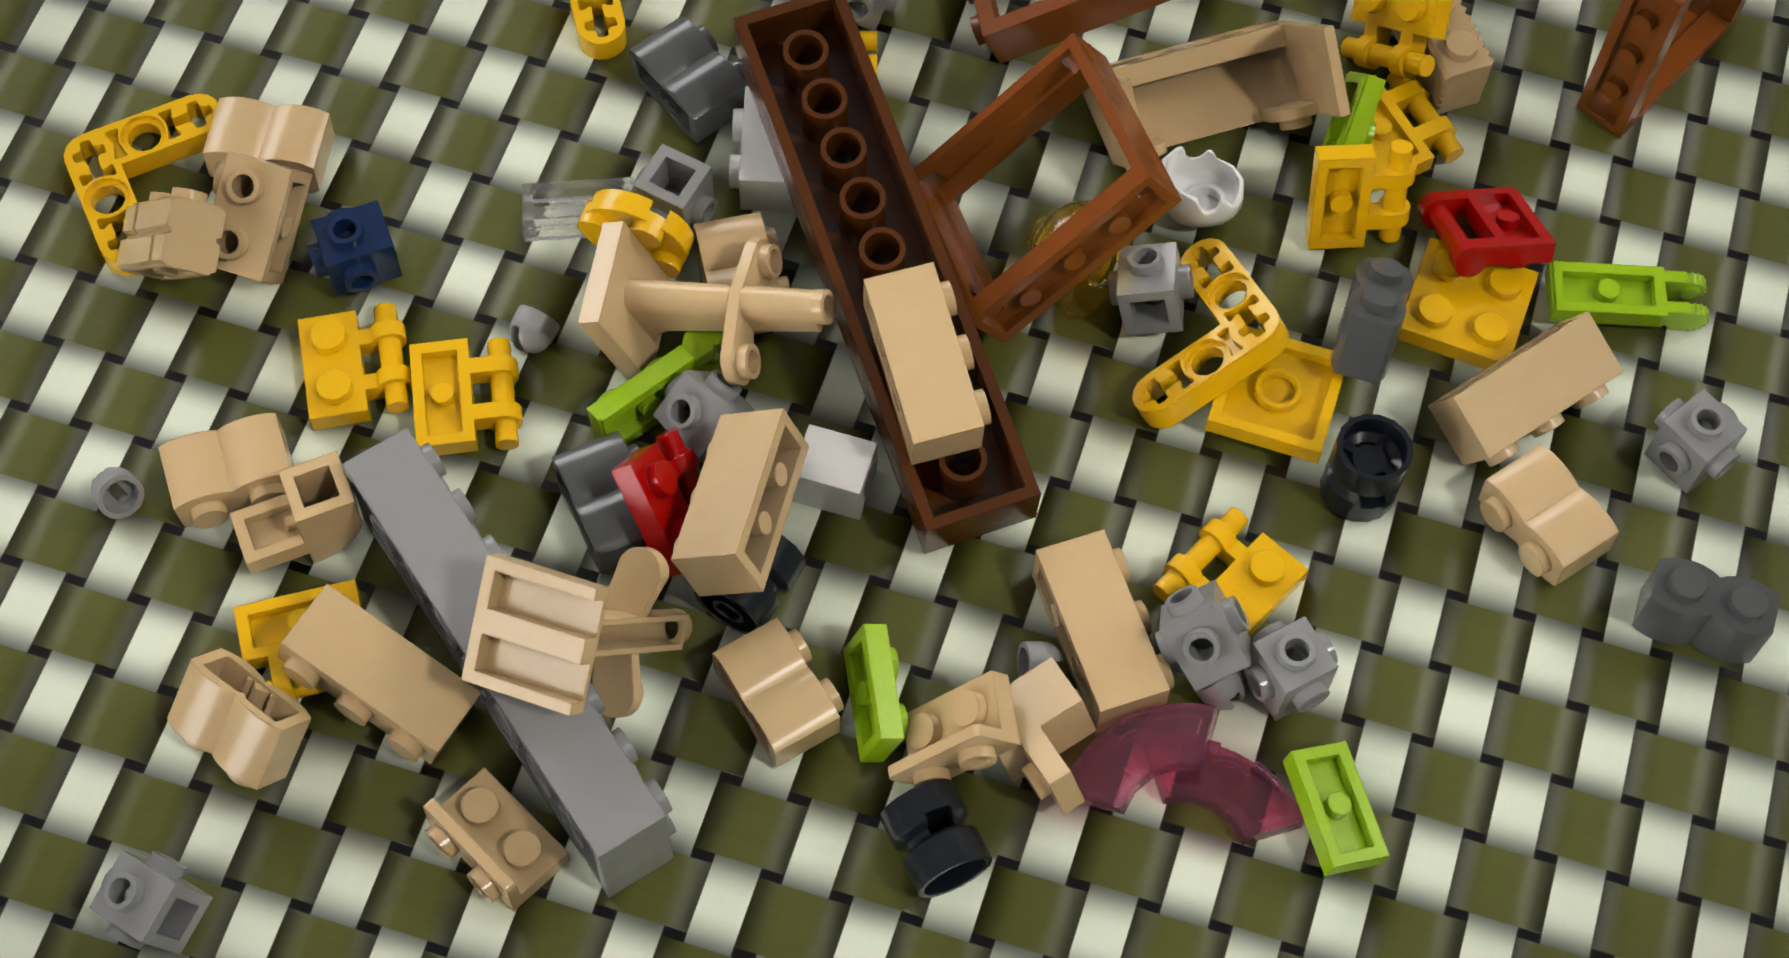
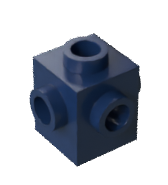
[307,200,402,297]

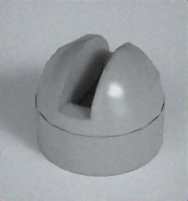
[509,305,560,354]
[91,467,145,519]
[1017,641,1064,678]
[1192,670,1247,711]

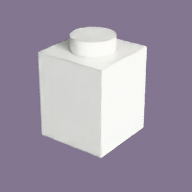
[792,424,877,520]

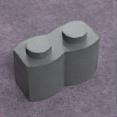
[629,16,748,143]
[1331,257,1413,384]
[552,431,647,574]
[1632,557,1781,664]

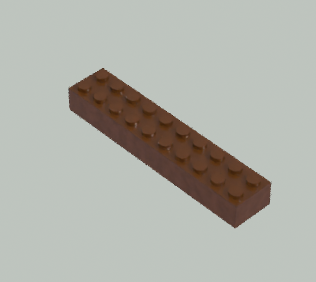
[733,0,1041,554]

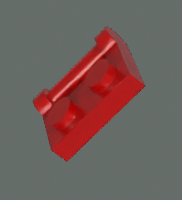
[1417,187,1556,277]

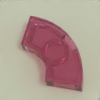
[1071,703,1218,814]
[1143,736,1304,845]

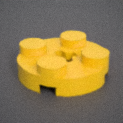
[577,189,694,278]

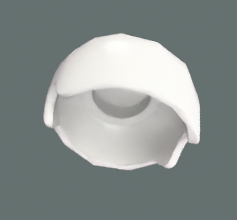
[1162,146,1245,228]

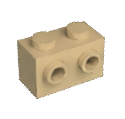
[213,151,313,284]

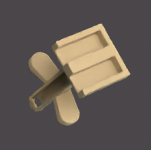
[578,221,836,386]
[461,547,692,718]

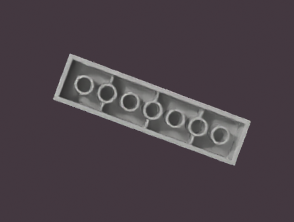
[342,428,676,898]

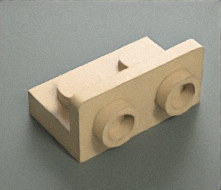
[887,670,1021,788]
[422,767,571,912]

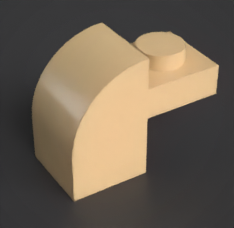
[229,451,362,574]
[998,657,1097,815]

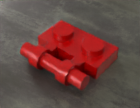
[611,428,700,578]

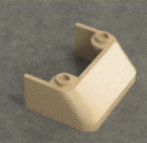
[1083,20,1351,172]

